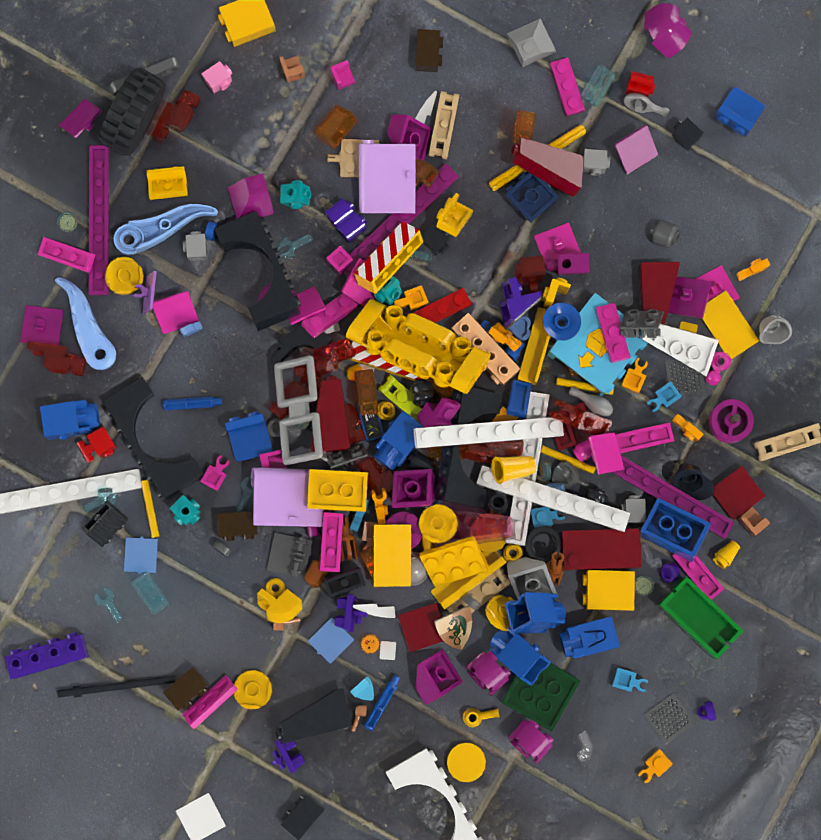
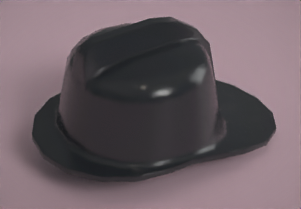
[672,463,714,501]

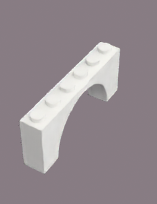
[386,748,483,840]

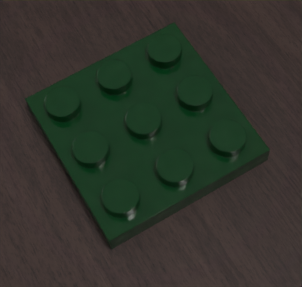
[501,663,581,732]

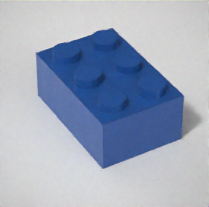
[640,498,711,563]

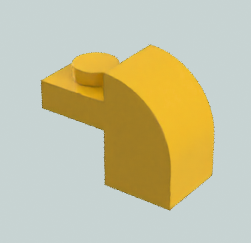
[257,588,302,623]

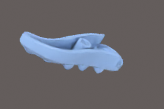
[114,204,218,255]
[55,277,116,370]

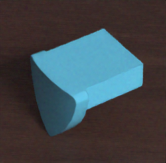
[350,676,374,700]

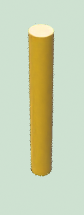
[556,377,614,395]
[540,445,596,474]
[141,480,159,538]

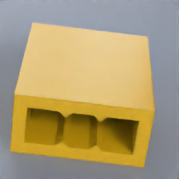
[218,0,276,47]
[582,570,635,611]

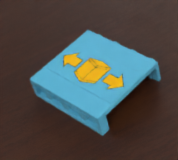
[547,293,648,397]

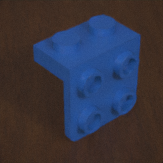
[714,87,765,137]
[225,412,273,462]

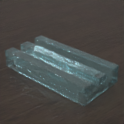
[581,65,615,107]

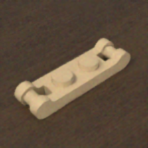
[429,91,459,159]
[754,423,821,462]
[446,566,511,613]

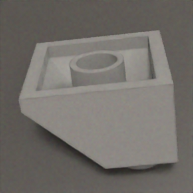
[507,19,556,67]
[507,557,557,599]

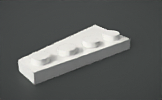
[640,324,719,377]

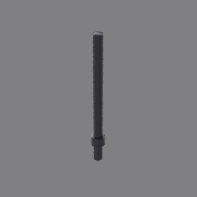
[57,675,175,698]

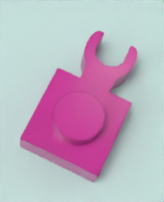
[200,455,230,492]

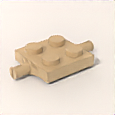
[328,139,379,178]

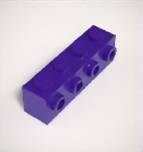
[5,632,89,680]

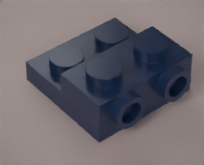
[504,171,559,223]

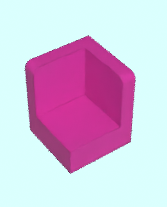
[330,60,355,90]
[326,246,353,276]
[260,449,287,468]

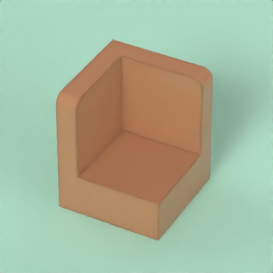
[279,56,305,83]
[738,507,770,537]

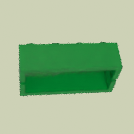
[657,577,744,659]

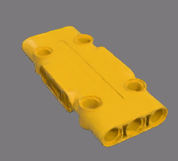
[346,299,491,394]

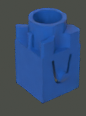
[40,399,100,440]
[373,411,424,471]
[505,592,566,633]
[559,616,620,659]
[489,627,551,686]

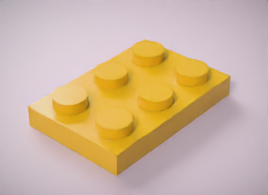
[307,469,368,512]
[419,536,489,587]

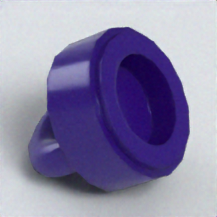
[661,562,680,583]
[697,701,717,721]

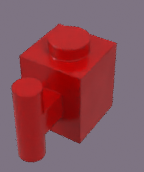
[625,71,655,97]
[76,426,117,464]

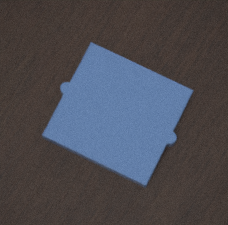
[124,536,158,574]
[308,617,354,664]

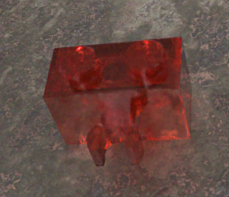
[515,255,545,294]

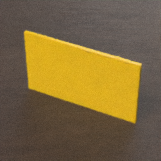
[702,291,759,359]
[373,524,411,587]

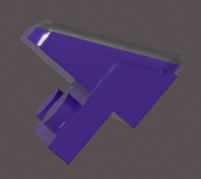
[499,277,542,330]

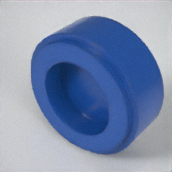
[205,221,219,241]

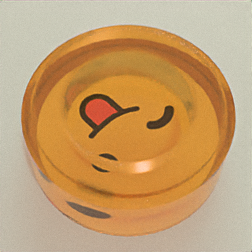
[361,634,380,654]

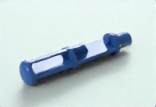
[163,396,222,411]
[363,675,401,731]

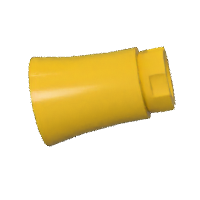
[491,456,536,484]

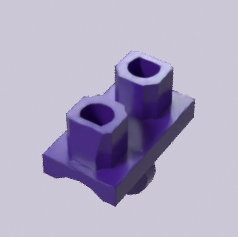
[334,594,368,633]
[270,740,306,774]

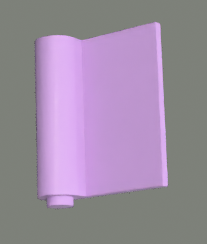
[358,140,415,213]
[251,467,323,527]

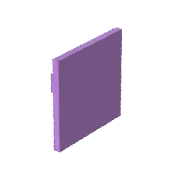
[133,271,157,314]

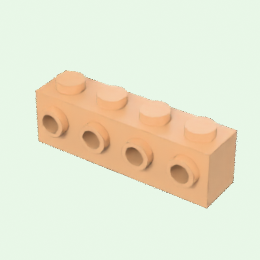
[451,313,520,387]

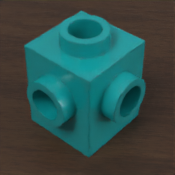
[280,181,311,209]
[374,276,402,305]
[169,495,201,526]

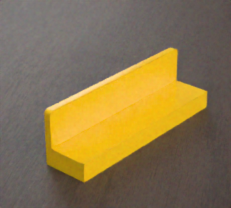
[517,307,550,385]
[431,551,507,610]

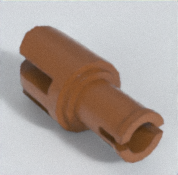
[340,517,358,561]
[546,552,564,586]
[304,554,328,588]

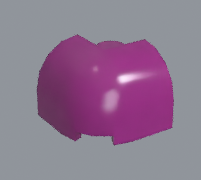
[644,3,692,59]

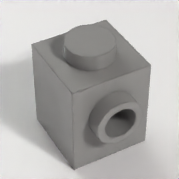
[583,149,610,176]
[183,231,208,261]
[620,496,646,524]

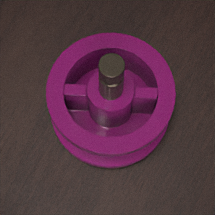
[708,399,754,443]

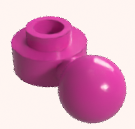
[706,352,731,385]

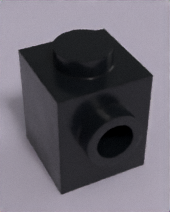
[672,117,704,150]
[421,223,450,256]

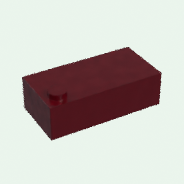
[560,528,642,571]

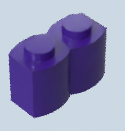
[325,198,367,244]

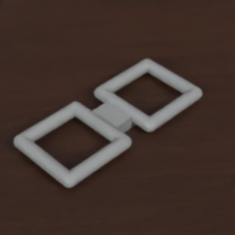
[274,355,323,465]

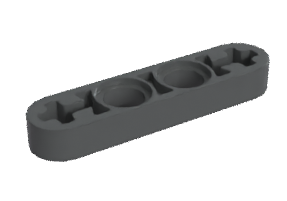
[109,57,180,96]

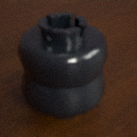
[410,379,436,408]
[584,486,608,505]

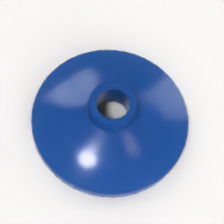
[543,303,581,341]

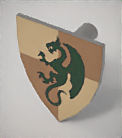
[434,605,472,650]

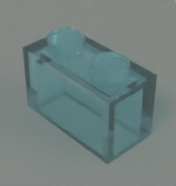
[131,572,171,615]

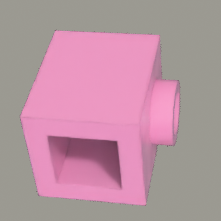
[201,61,232,94]

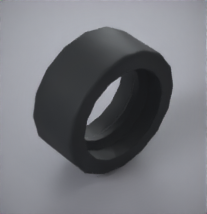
[525,526,562,563]

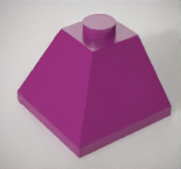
[387,115,433,164]
[228,173,274,219]
[392,469,437,508]
[416,649,463,705]

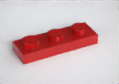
[413,288,472,323]

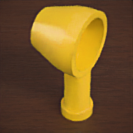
[463,708,500,727]

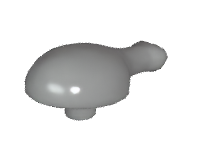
[624,93,669,117]
[569,386,613,416]

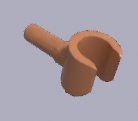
[273,617,300,630]
[351,705,367,732]

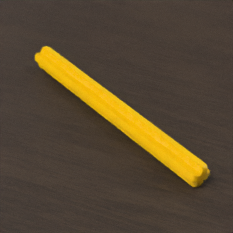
[489,124,586,191]

